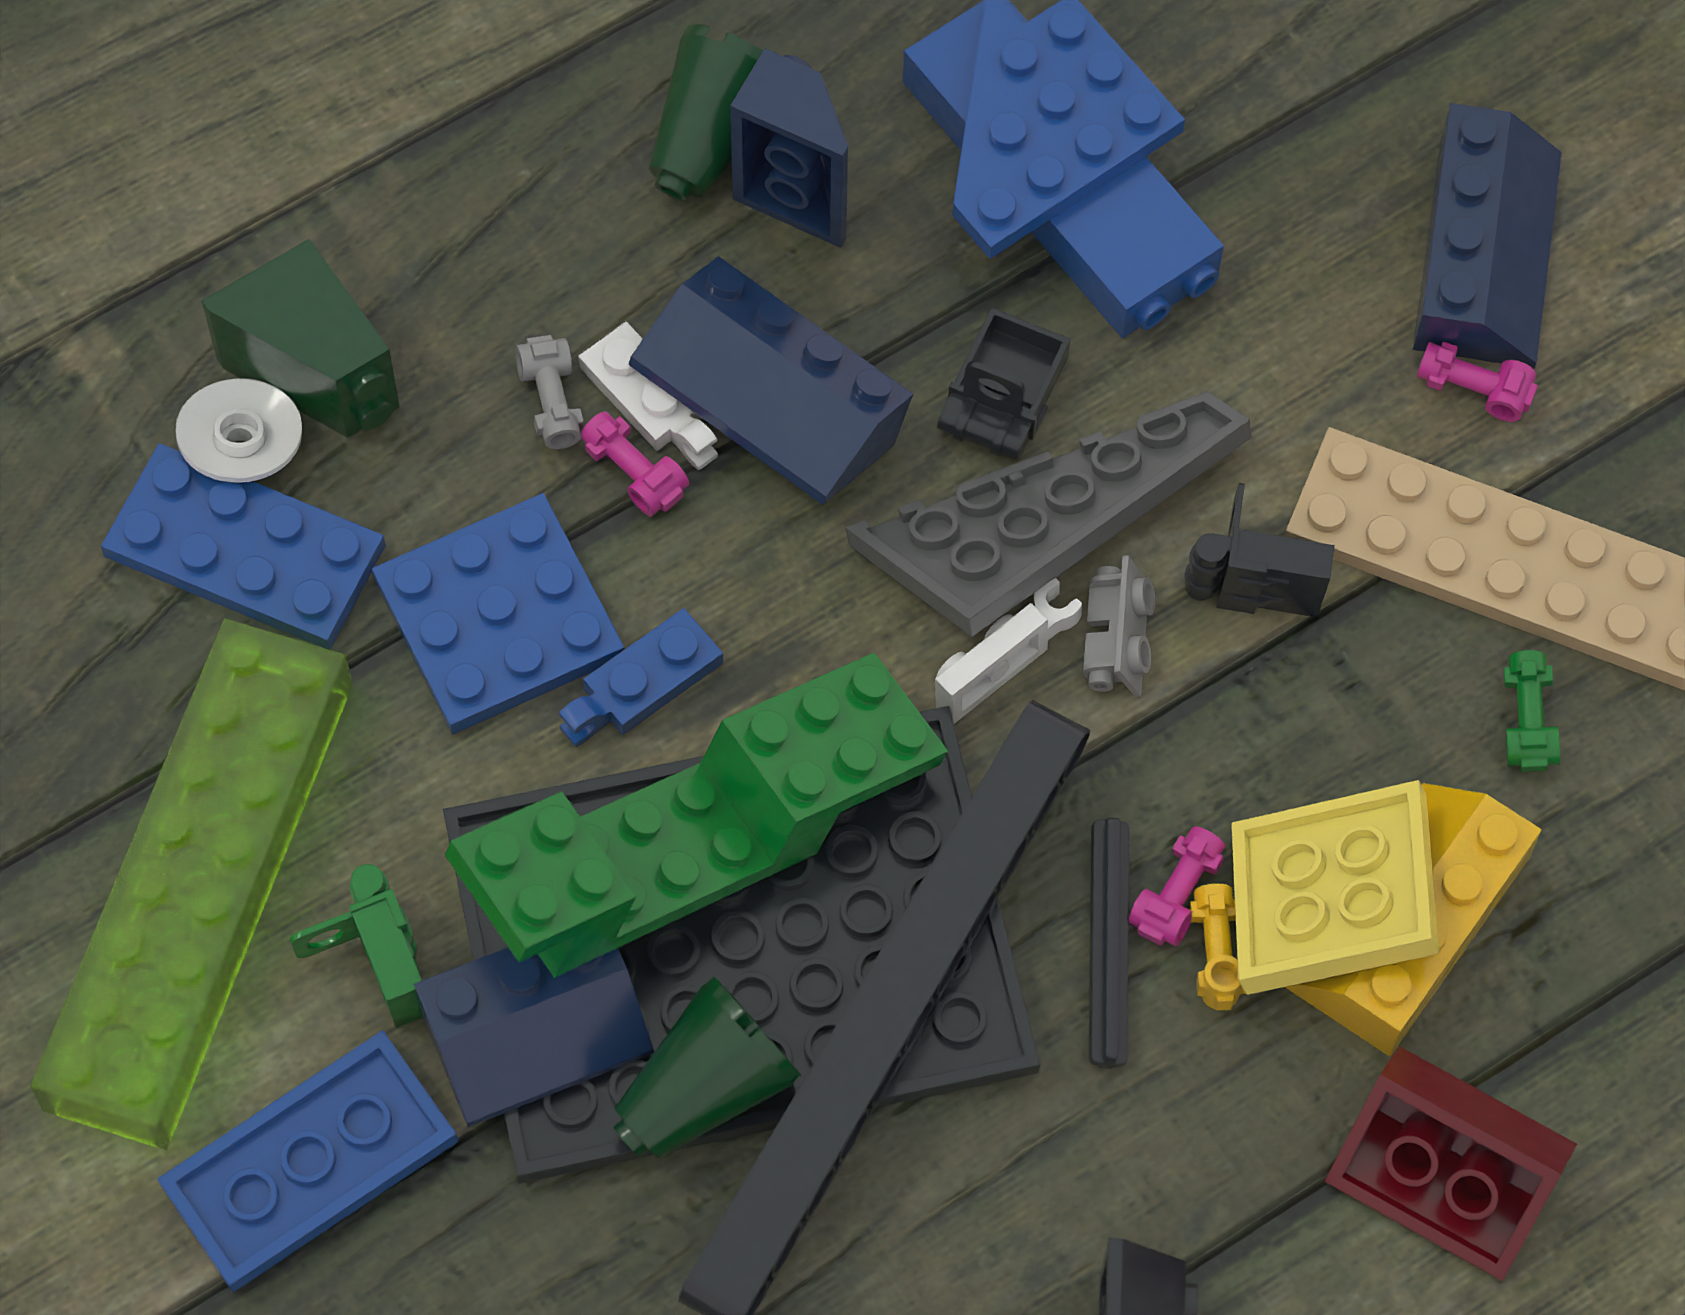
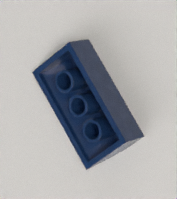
[1413,103,1562,369]
[628,256,913,505]

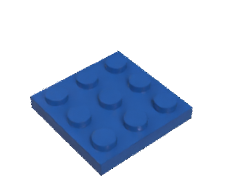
[371,493,625,735]

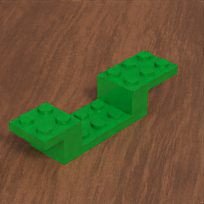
[445,652,948,978]

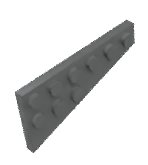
[845,391,1252,637]

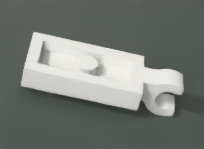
[578,321,718,471]
[935,578,1082,724]

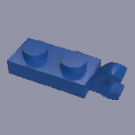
[559,608,723,747]

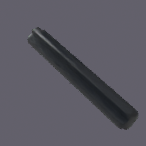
[1089,817,1129,1069]

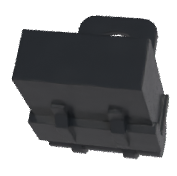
[937,307,1071,461]
[1184,483,1335,618]

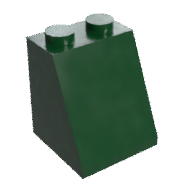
[202,239,400,438]

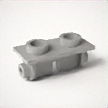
[1082,555,1155,697]

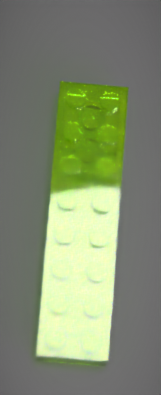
[30,618,352,1151]

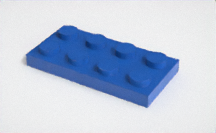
[101,443,386,650]
[157,1030,458,1293]

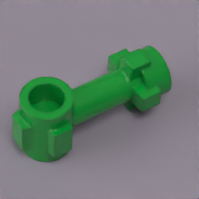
[1504,650,1560,772]

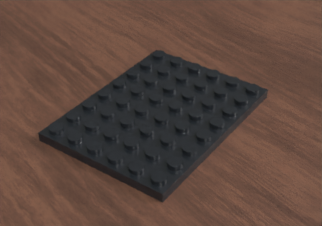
[443,706,1040,1184]

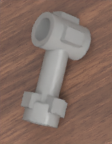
[515,335,584,449]

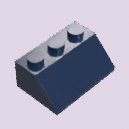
[730,48,848,248]
[414,947,654,1127]

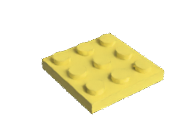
[1232,780,1439,995]

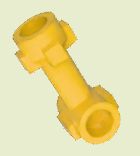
[1189,884,1246,1011]

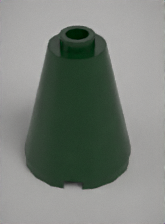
[649,24,763,202]
[613,976,801,1159]

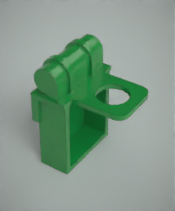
[290,864,423,1028]

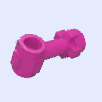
[1417,341,1538,422]
[581,411,689,517]
[1129,827,1225,947]

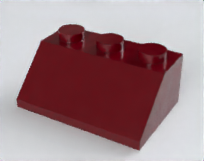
[1324,1046,1577,1281]

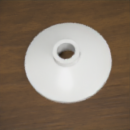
[176,379,302,483]

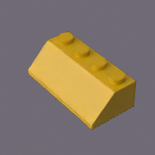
[1285,783,1542,1057]

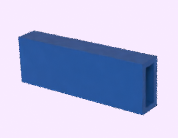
[903,0,1224,339]

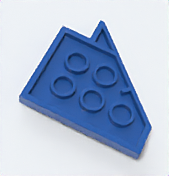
[952,0,1185,259]

